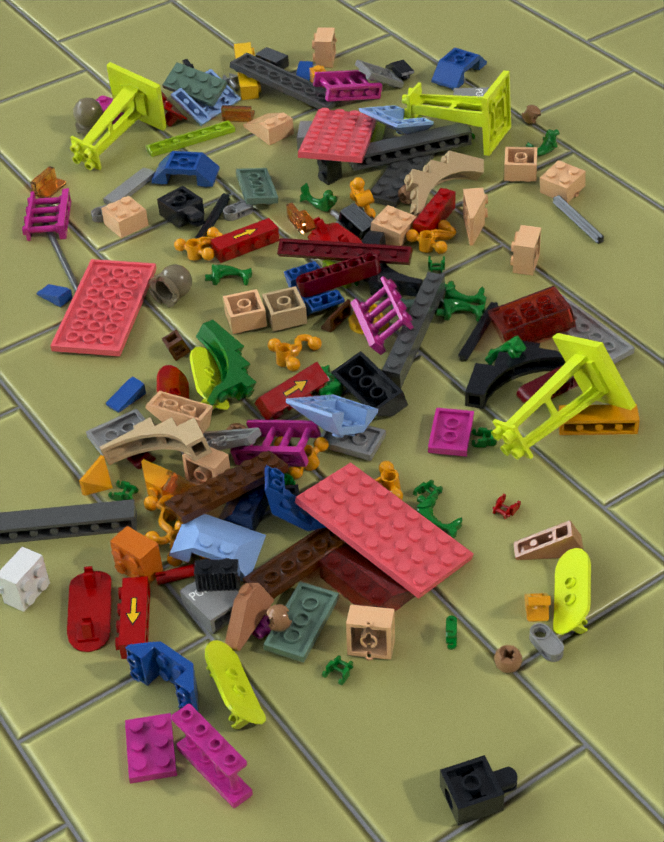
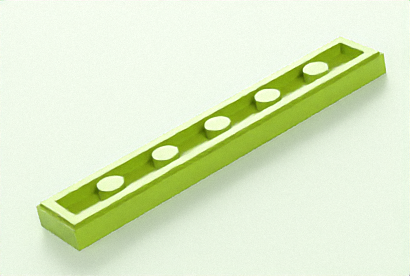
[146,120,236,157]

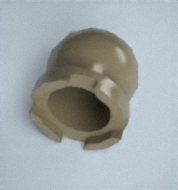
[73,97,103,136]
[148,264,192,307]

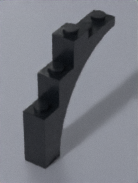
[362,231,423,297]
[465,340,566,409]

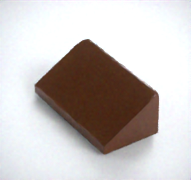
[321,299,351,333]

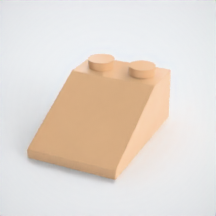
[243,112,294,145]
[463,188,488,246]
[145,391,213,434]

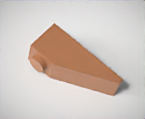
[514,520,583,560]
[225,583,274,651]

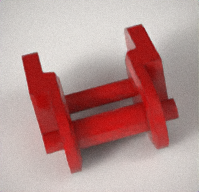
[492,493,521,519]

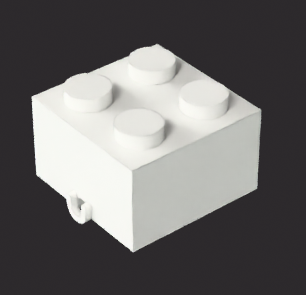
[0,547,50,612]

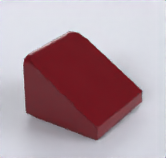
[127,451,157,470]

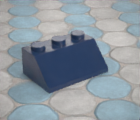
[219,484,269,531]

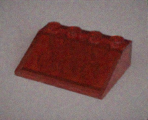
[487,286,576,344]
[319,546,415,611]

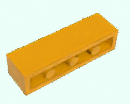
[558,404,640,435]

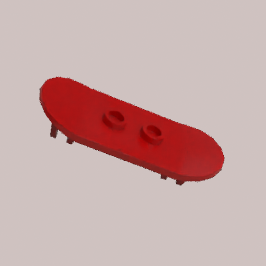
[161,91,188,127]
[307,216,362,243]
[157,365,189,399]
[67,566,112,652]

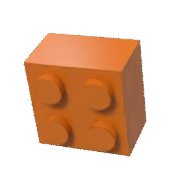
[110,526,163,584]

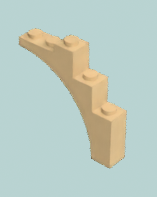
[404,151,484,217]
[100,417,212,465]

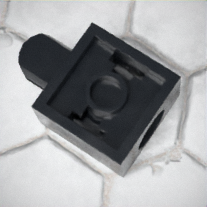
[157,186,205,228]
[440,755,518,826]

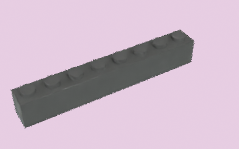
[349,123,472,171]
[382,272,445,389]
[0,499,137,544]

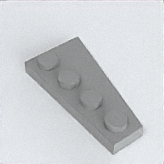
[180,428,262,455]

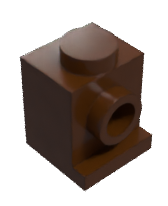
[162,329,191,361]

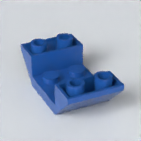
[431,48,487,90]
[152,151,220,187]
[284,261,345,316]
[265,465,326,531]
[125,641,199,712]

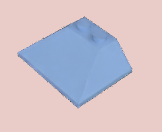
[170,69,241,126]
[359,105,434,135]
[286,394,378,438]
[169,514,266,581]

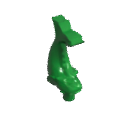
[526,129,560,156]
[300,183,338,212]
[205,264,252,286]
[444,281,487,305]
[436,298,485,322]
[485,335,527,365]
[319,365,344,397]
[417,495,463,538]

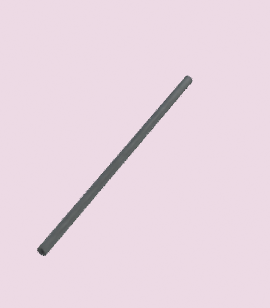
[37,214,79,292]

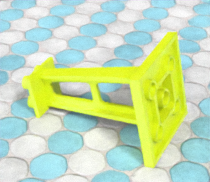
[70,62,166,170]
[402,70,511,156]
[491,333,636,460]

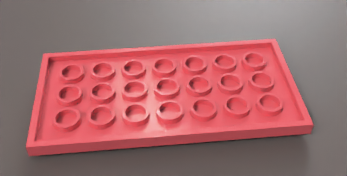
[298,108,378,163]
[50,259,157,356]
[295,463,474,599]

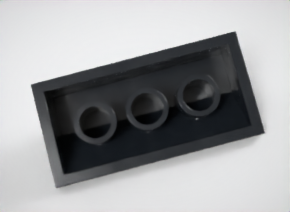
[331,351,408,416]

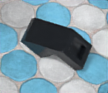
[385,59,414,81]

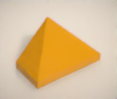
[79,455,113,496]

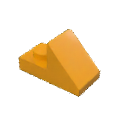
[524,593,551,622]

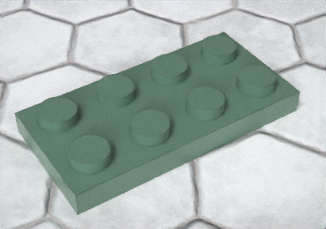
[162,62,227,107]
[236,168,279,205]
[263,582,339,663]

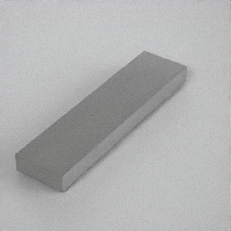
[103,167,155,204]

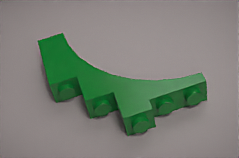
[196,320,257,406]

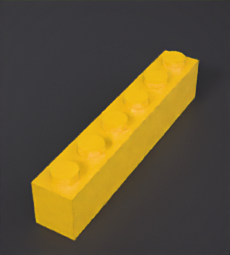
[234,42,261,100]

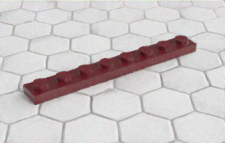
[277,238,413,265]

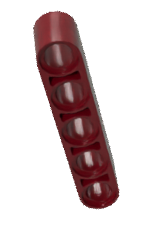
[296,252,381,297]
[516,366,579,404]

